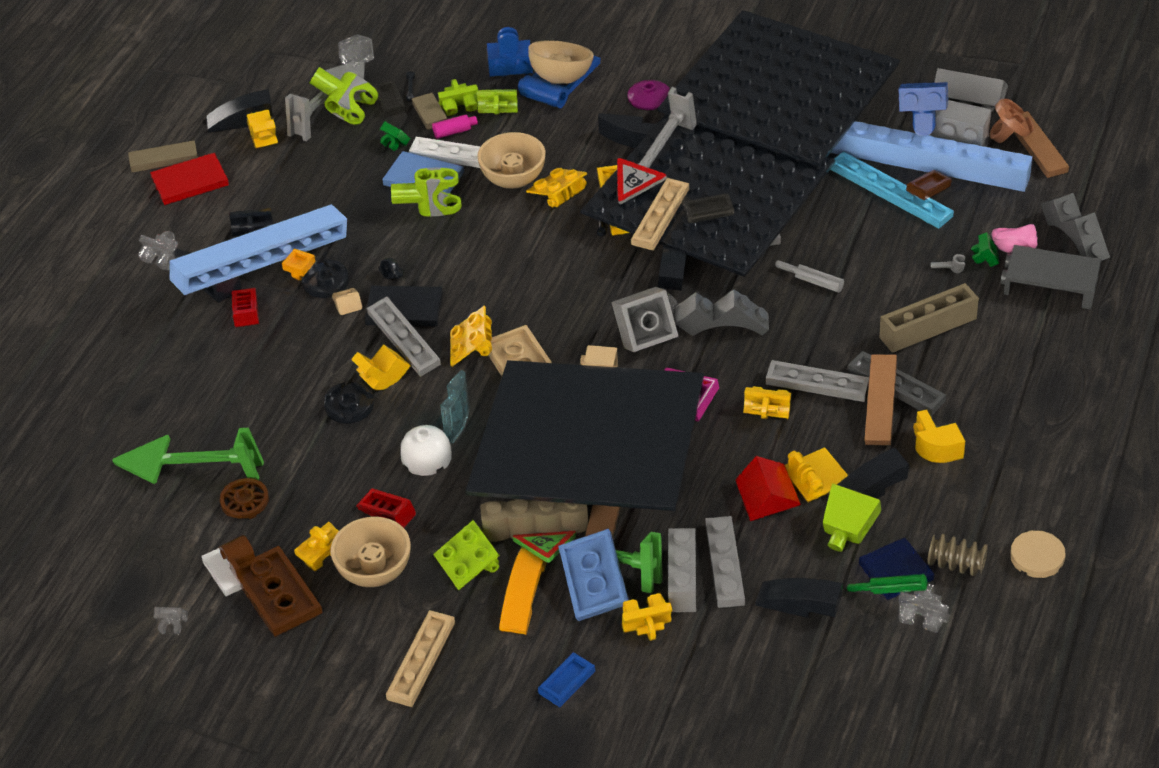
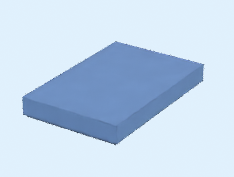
[383,151,464,193]
[558,529,628,621]

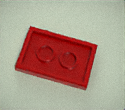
[150,153,229,205]

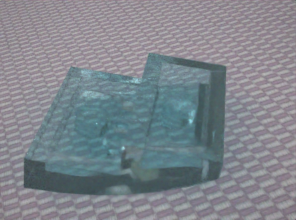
[440,370,469,443]

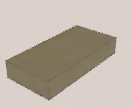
[412,93,447,130]

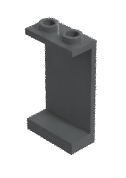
[1000,245,1101,309]

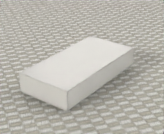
[202,548,242,596]

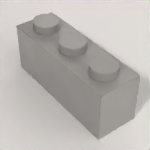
[668,528,696,612]

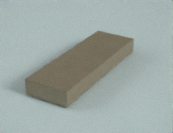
[128,140,198,172]

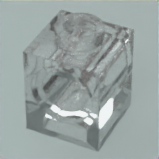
[338,34,374,67]

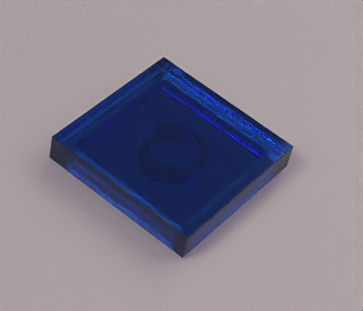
[859,537,934,600]

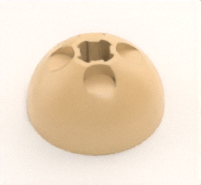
[528,41,594,84]
[477,132,545,189]
[331,517,411,587]

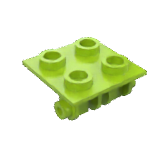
[433,520,500,590]

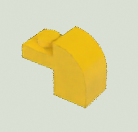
[247,109,278,149]
[351,344,411,390]
[913,410,965,463]

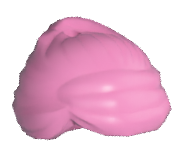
[991,224,1038,253]

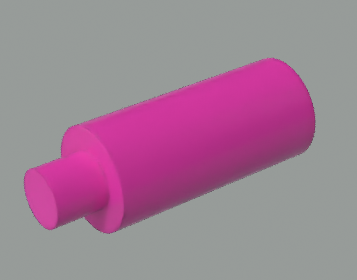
[432,114,478,139]

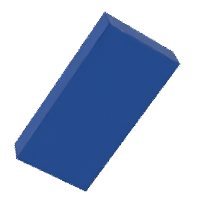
[538,652,595,707]

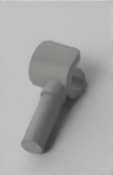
[931,254,965,273]

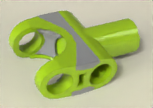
[310,67,378,125]
[391,167,462,216]

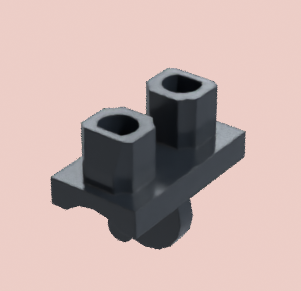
[229,208,273,236]

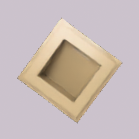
[332,288,362,315]

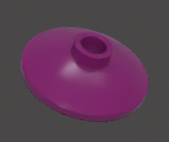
[628,80,670,110]

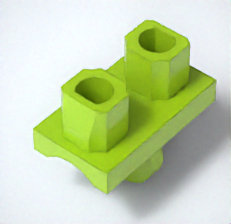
[438,79,478,116]
[477,89,518,114]

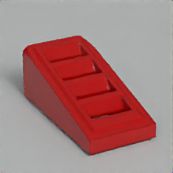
[232,288,259,327]
[356,488,416,528]

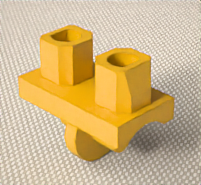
[743,386,791,419]
[294,522,339,571]
[622,593,672,641]

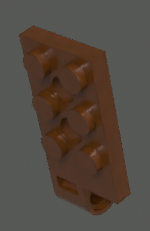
[219,535,323,637]

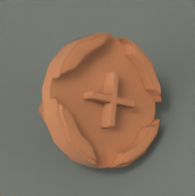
[990,98,1034,143]

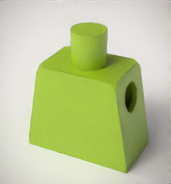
[823,484,881,552]

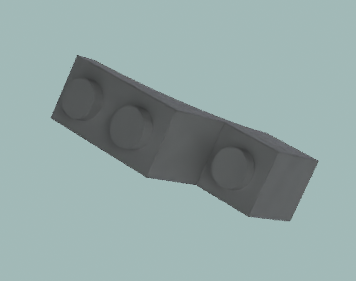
[1040,193,1110,261]
[675,289,769,336]

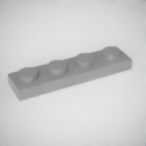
[367,297,441,377]
[766,360,869,402]
[705,516,745,608]

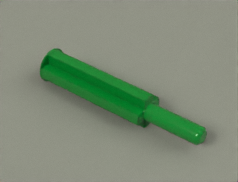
[847,574,927,594]

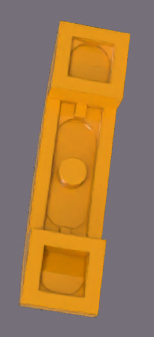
[499,547,547,634]

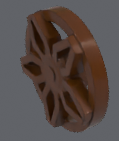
[220,478,269,519]

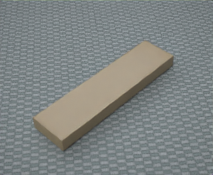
[631,178,689,251]
[386,610,455,707]

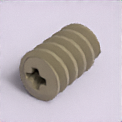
[927,534,988,576]

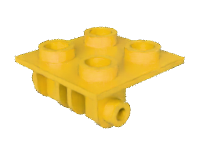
[526,168,587,208]
[450,306,492,367]
[785,448,848,502]

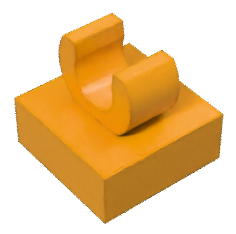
[282,248,315,280]

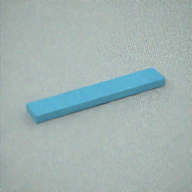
[830,151,954,229]

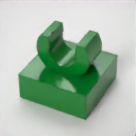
[380,121,411,151]
[971,232,999,267]

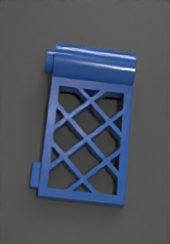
[518,56,600,108]

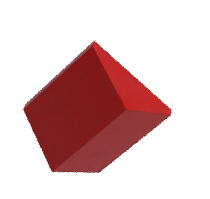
[735,456,800,521]

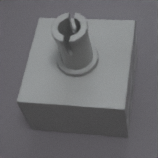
[611,287,678,352]

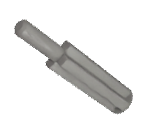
[775,260,844,293]

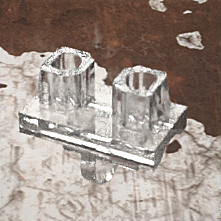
[138,231,178,271]
[898,584,950,633]

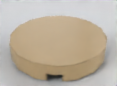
[1010,531,1065,578]

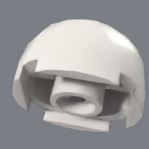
[401,425,451,476]

